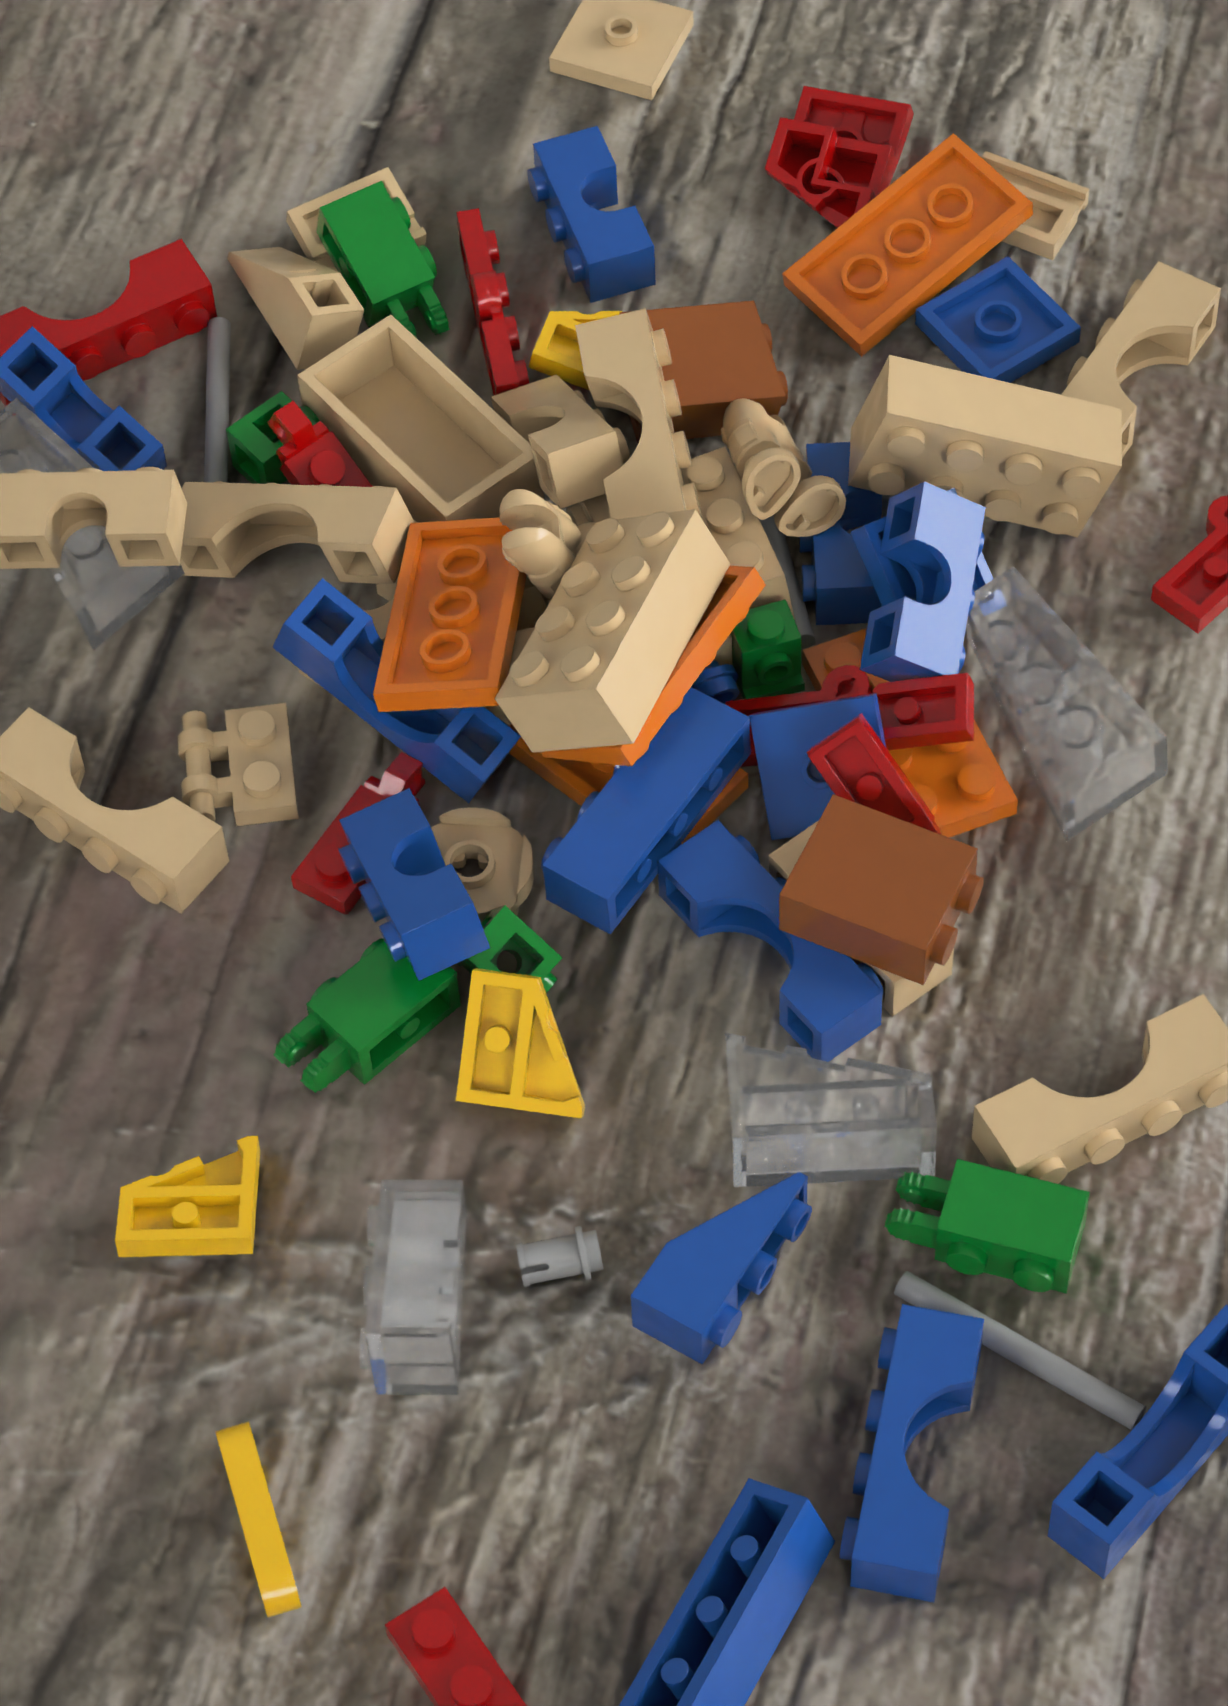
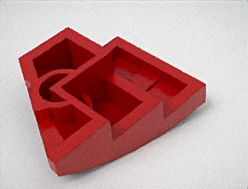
[765,86,914,228]

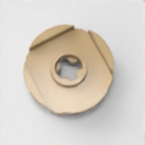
[431,808,534,922]

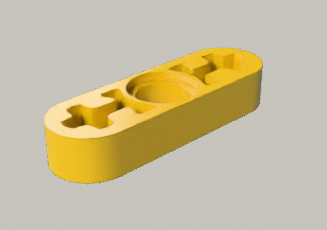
[215,1421,302,1618]

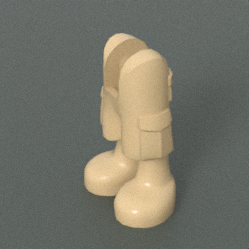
[721,398,846,537]
[500,489,596,599]

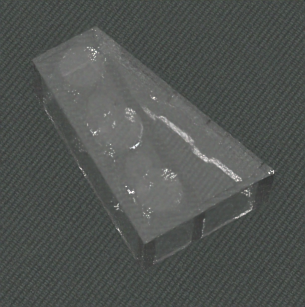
[725,1033,937,1187]
[360,1180,467,1395]

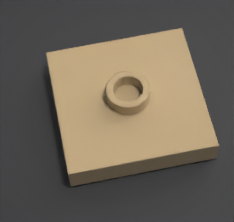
[549,0,694,100]

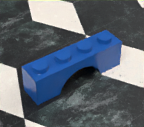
[272,578,521,803]
[657,820,884,1067]
[839,1304,984,1603]
[1047,1304,1228,1579]

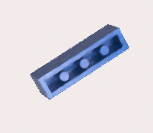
[541,687,751,935]
[619,1478,835,1706]

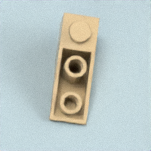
[227,247,364,370]

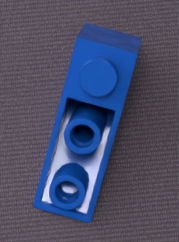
[631,1172,812,1364]

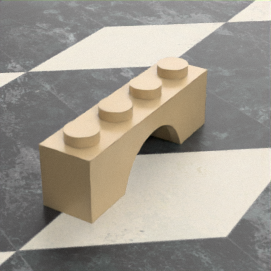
[1061,261,1221,458]
[575,308,702,519]
[177,481,415,584]
[0,707,229,914]
[972,994,1228,1184]

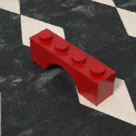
[0,239,217,413]

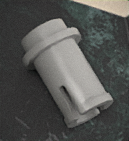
[516,1226,604,1287]

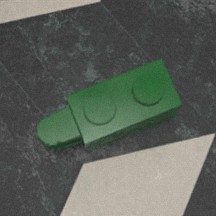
[316,181,450,338]
[273,938,461,1093]
[884,1159,1090,1293]

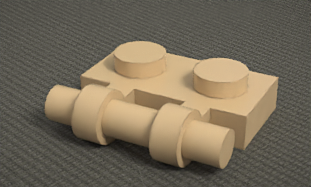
[178,703,299,826]

